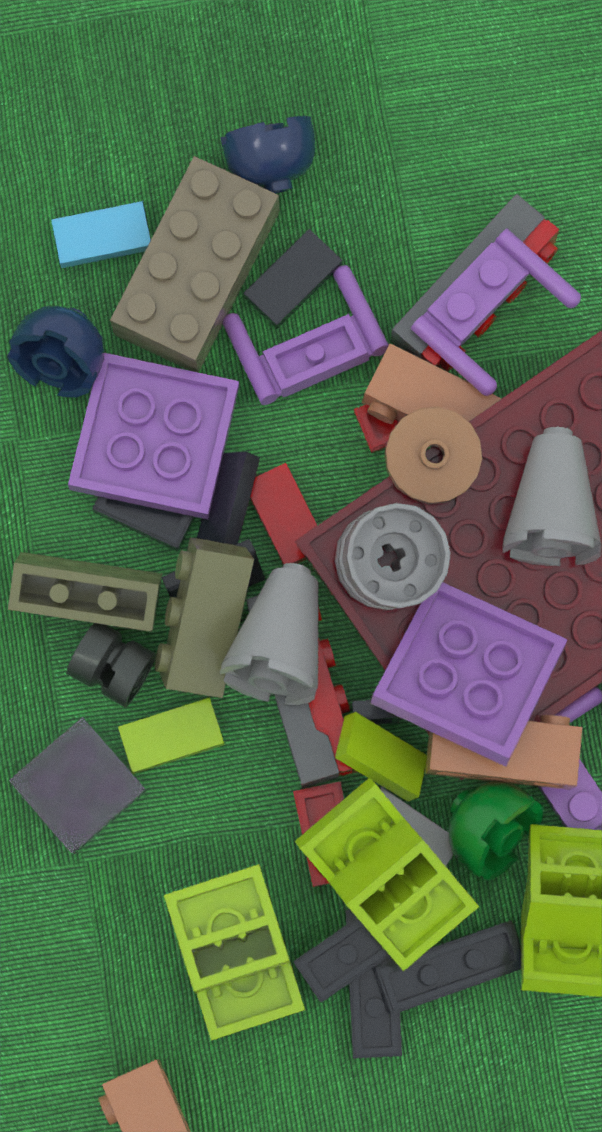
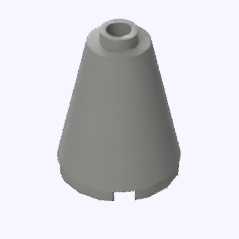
[502,427,601,566]
[220,563,318,705]

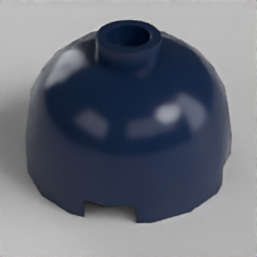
[220,116,316,194]
[7,306,104,397]

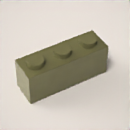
[155,537,254,698]
[8,552,163,632]

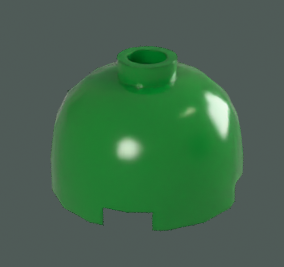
[449,781,543,881]

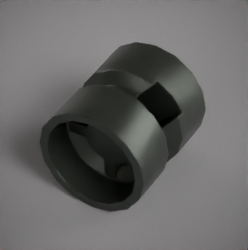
[66,623,156,708]

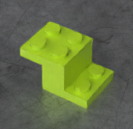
[294,778,479,971]
[521,824,602,997]
[164,864,305,1041]

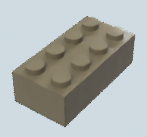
[110,156,279,373]

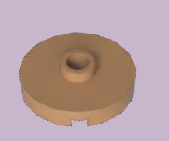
[385,407,482,504]

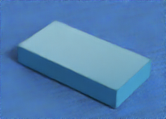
[51,201,151,268]

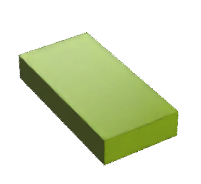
[118,697,225,774]
[335,712,427,802]

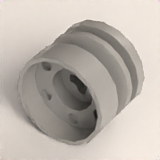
[335,503,450,610]

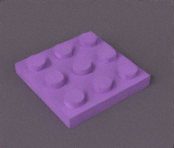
[68,353,239,519]
[371,582,568,767]

